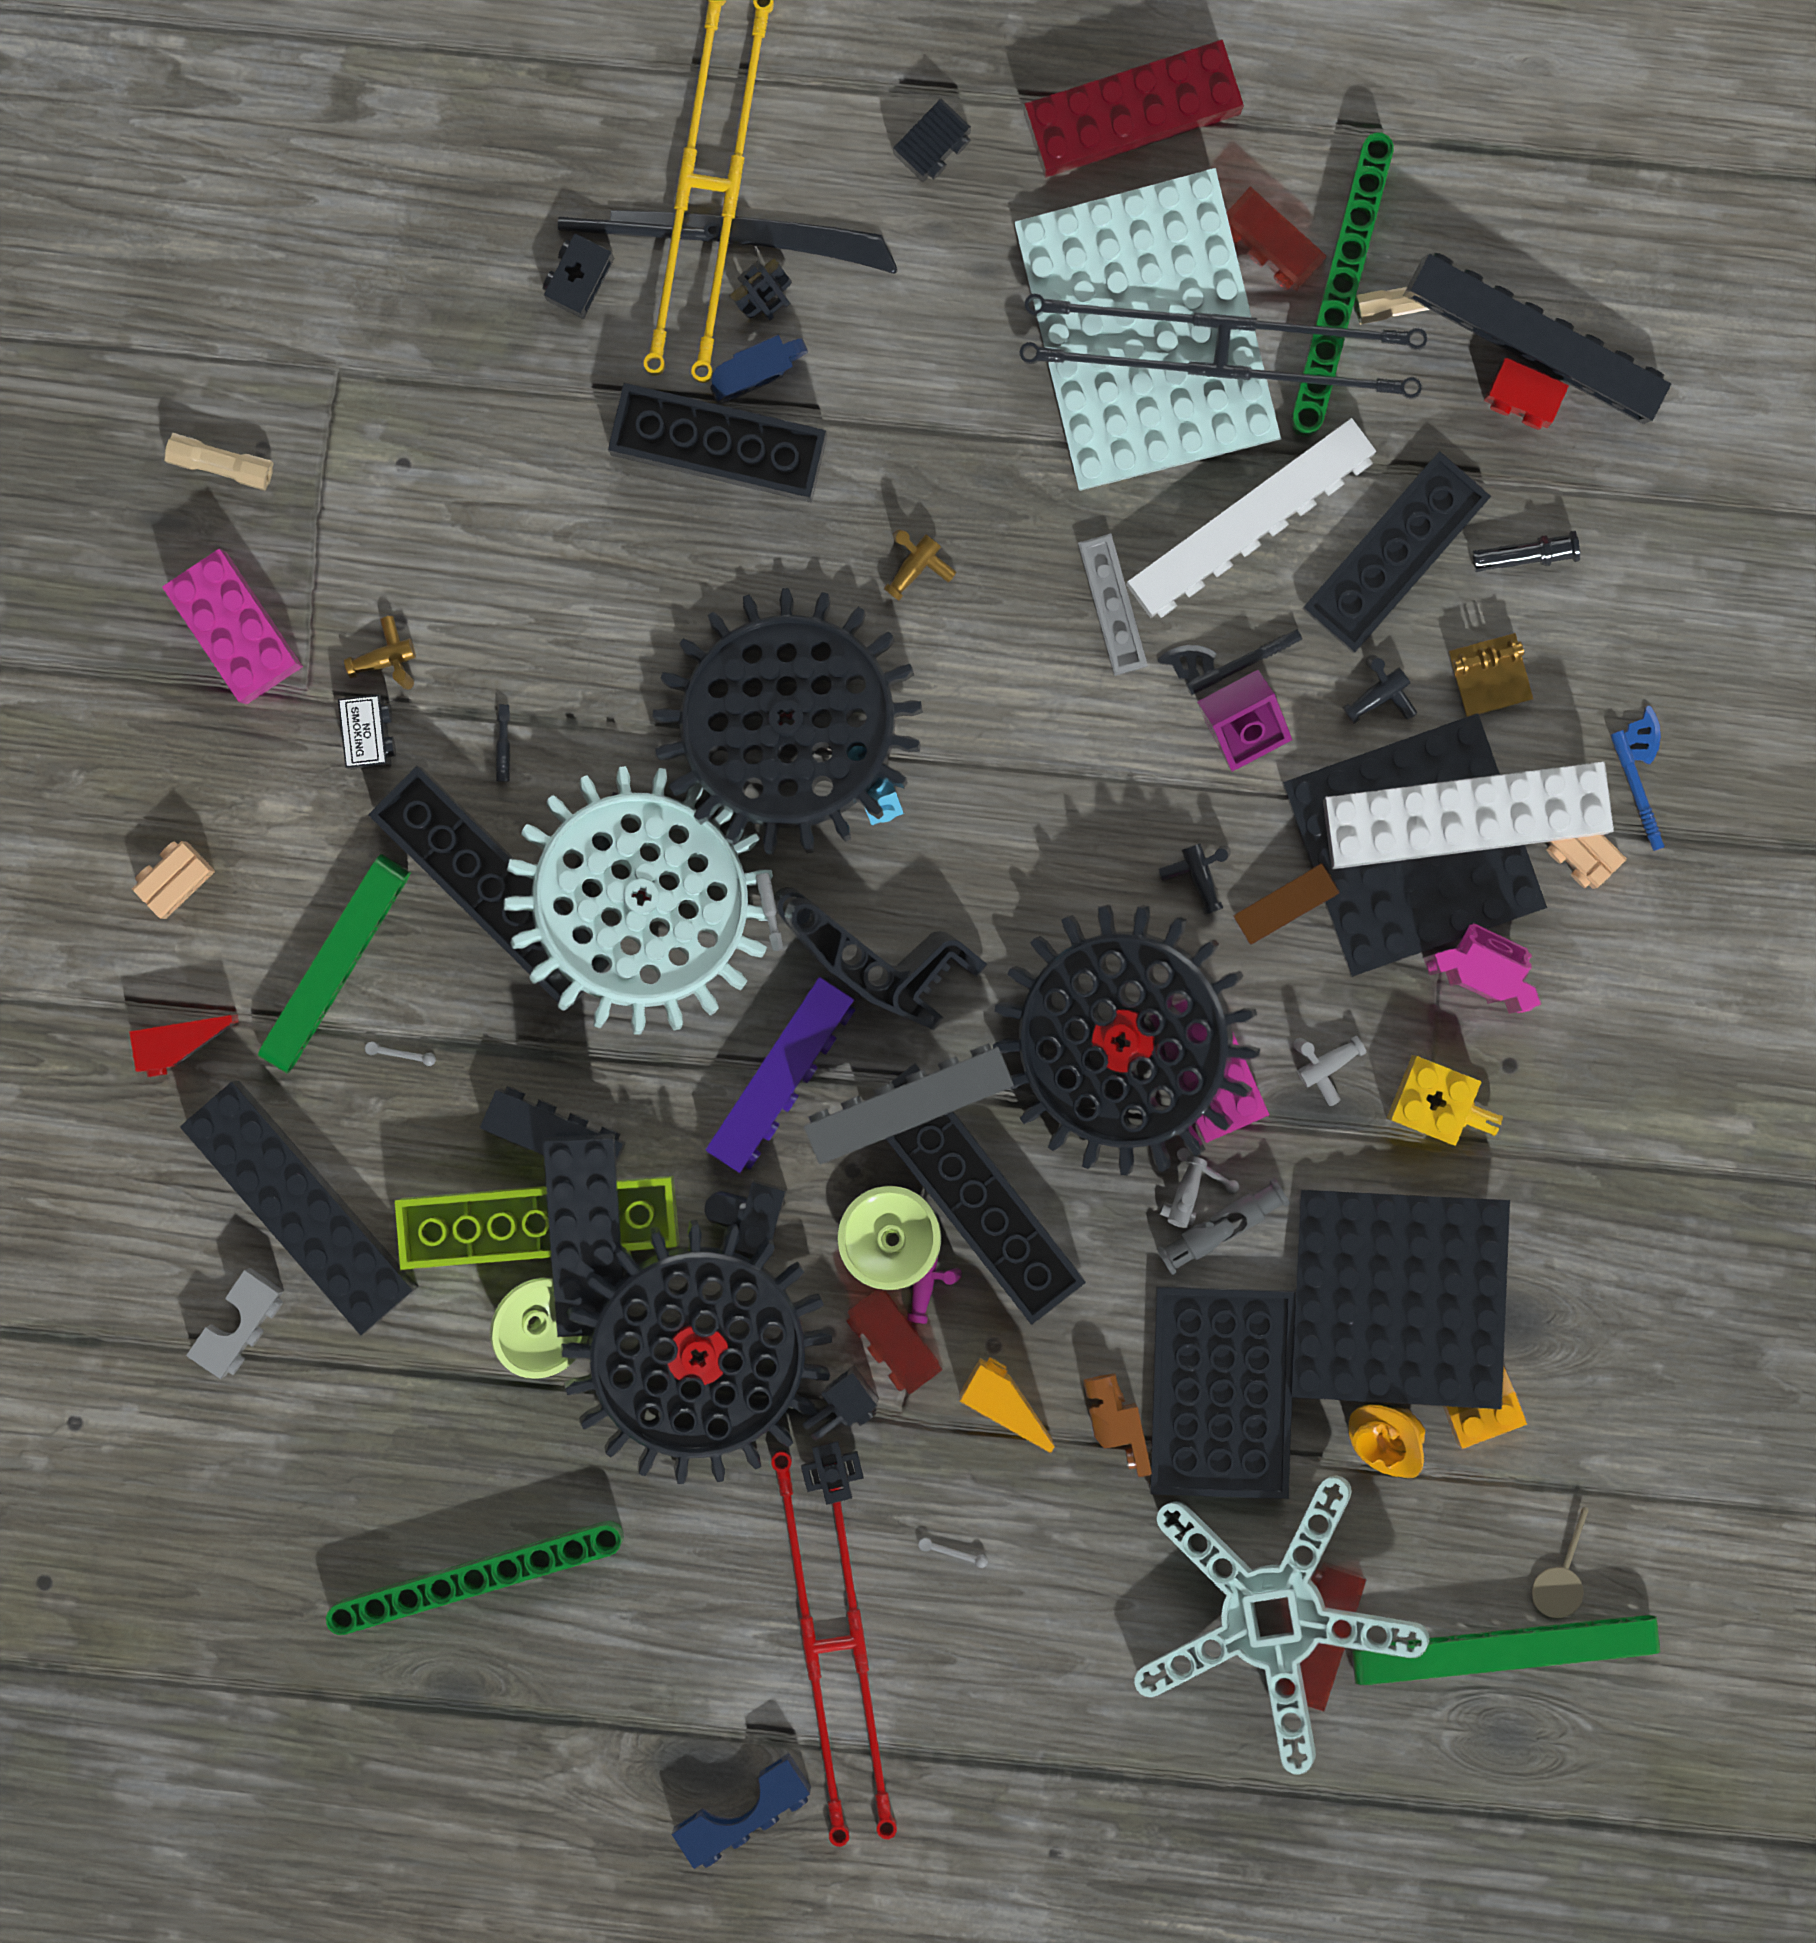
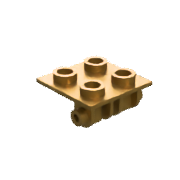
[1449,633,1534,717]

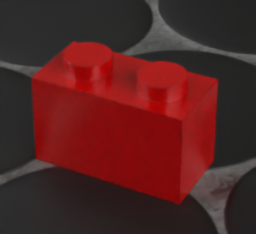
[1484,358,1569,430]

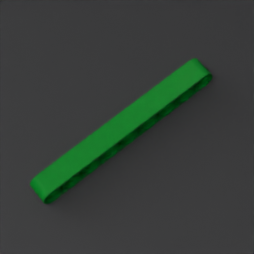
[1290,132,1394,437]
[326,1520,624,1635]
[1351,1615,1661,1685]

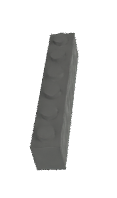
[804,1043,1014,1165]

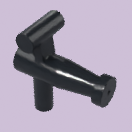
[1342,655,1418,724]
[1159,843,1231,915]

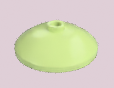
[838,1186,941,1290]
[490,1278,588,1379]

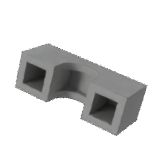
[186,1267,284,1379]

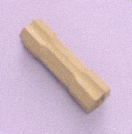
[1355,287,1429,325]
[164,433,274,491]

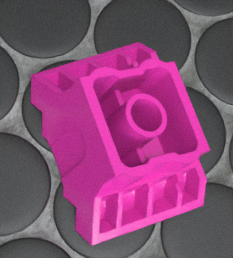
[1423,923,1541,1013]

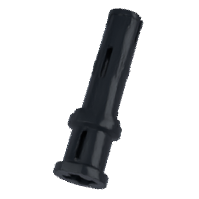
[1473,531,1580,572]

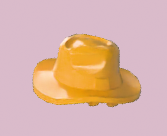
[1349,1404,1425,1478]

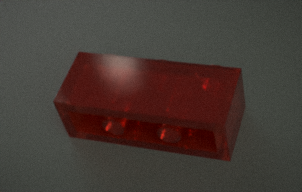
[1226,186,1327,292]
[846,1288,943,1394]

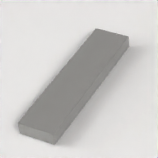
[1078,534,1148,676]

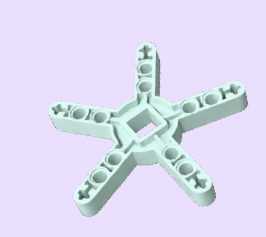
[1134,1475,1429,1774]

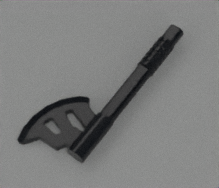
[1158,629,1303,696]

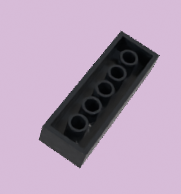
[608,383,828,503]

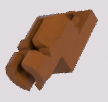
[1083,1373,1152,1477]

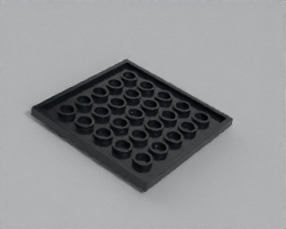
[1282,713,1547,977]
[1292,1190,1510,1409]

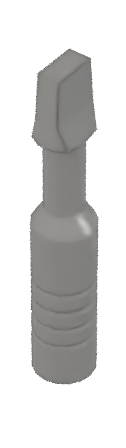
[756,873,783,951]

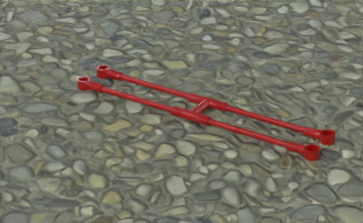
[771,1443,897,1847]

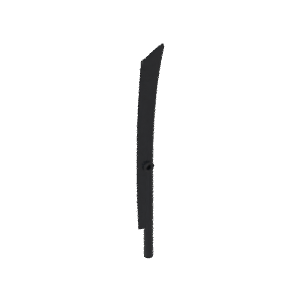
[558,210,897,274]

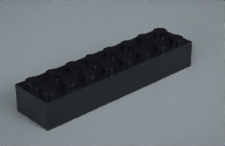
[368,766,610,1010]
[871,1062,1086,1325]
[180,1080,418,1336]

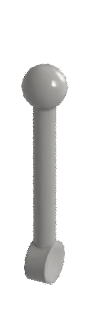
[365,1042,436,1066]
[1177,1148,1239,1194]
[918,1537,988,1568]

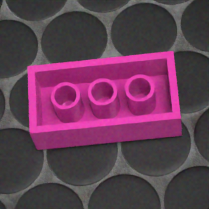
[162,548,303,705]
[1148,999,1269,1143]

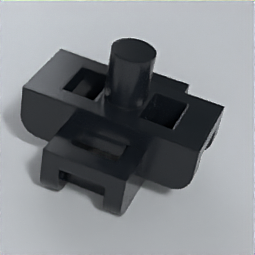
[729,258,792,321]
[801,1441,864,1505]

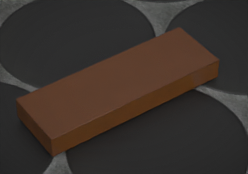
[1233,863,1340,945]

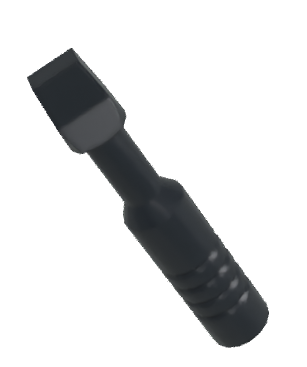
[496,704,510,782]

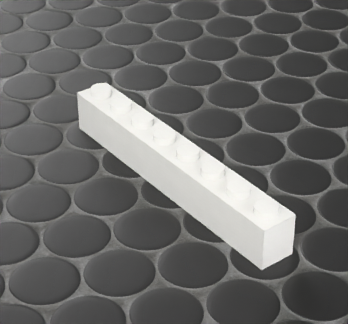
[1126,418,1376,618]

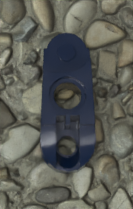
[710,335,809,404]

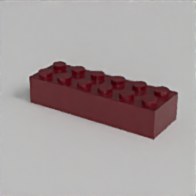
[1024,39,1244,178]

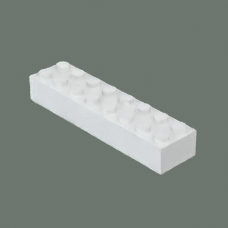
[1323,762,1614,869]

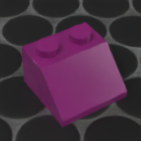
[1197,670,1293,772]

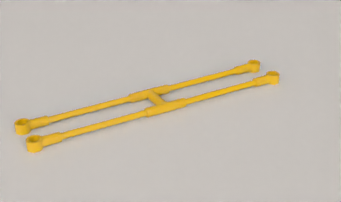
[644,0,774,383]

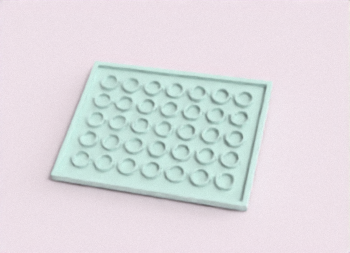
[1014,168,1281,491]

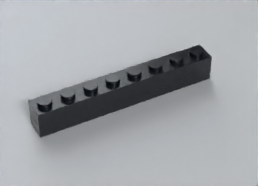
[1403,253,1672,424]

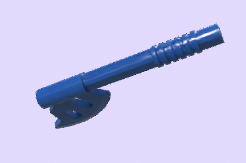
[1611,706,1665,851]

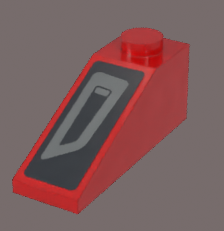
[129,1014,239,1078]

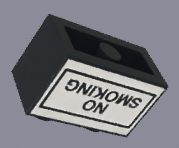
[338,695,396,770]

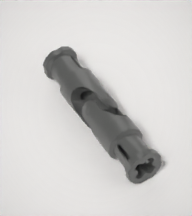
[1156,1178,1290,1275]

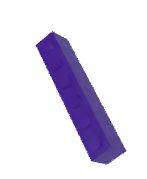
[705,977,856,1173]

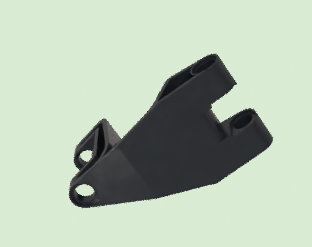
[774,887,988,1031]

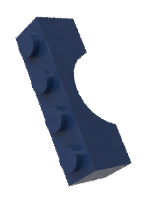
[671,1753,811,1869]

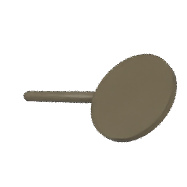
[1531,1507,1589,1618]

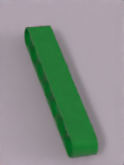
[258,854,411,1074]

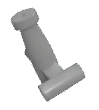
[1293,1036,1367,1106]
[1160,1156,1207,1228]

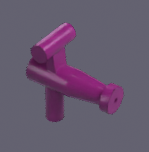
[907,1255,962,1324]

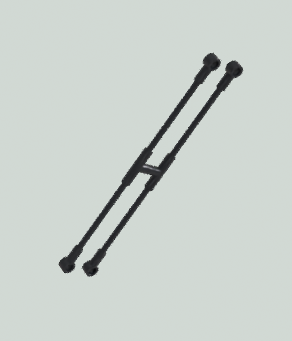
[1019,293,1427,399]

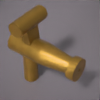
[883,530,957,601]
[344,616,416,690]

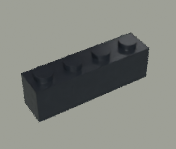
[480,1086,626,1165]

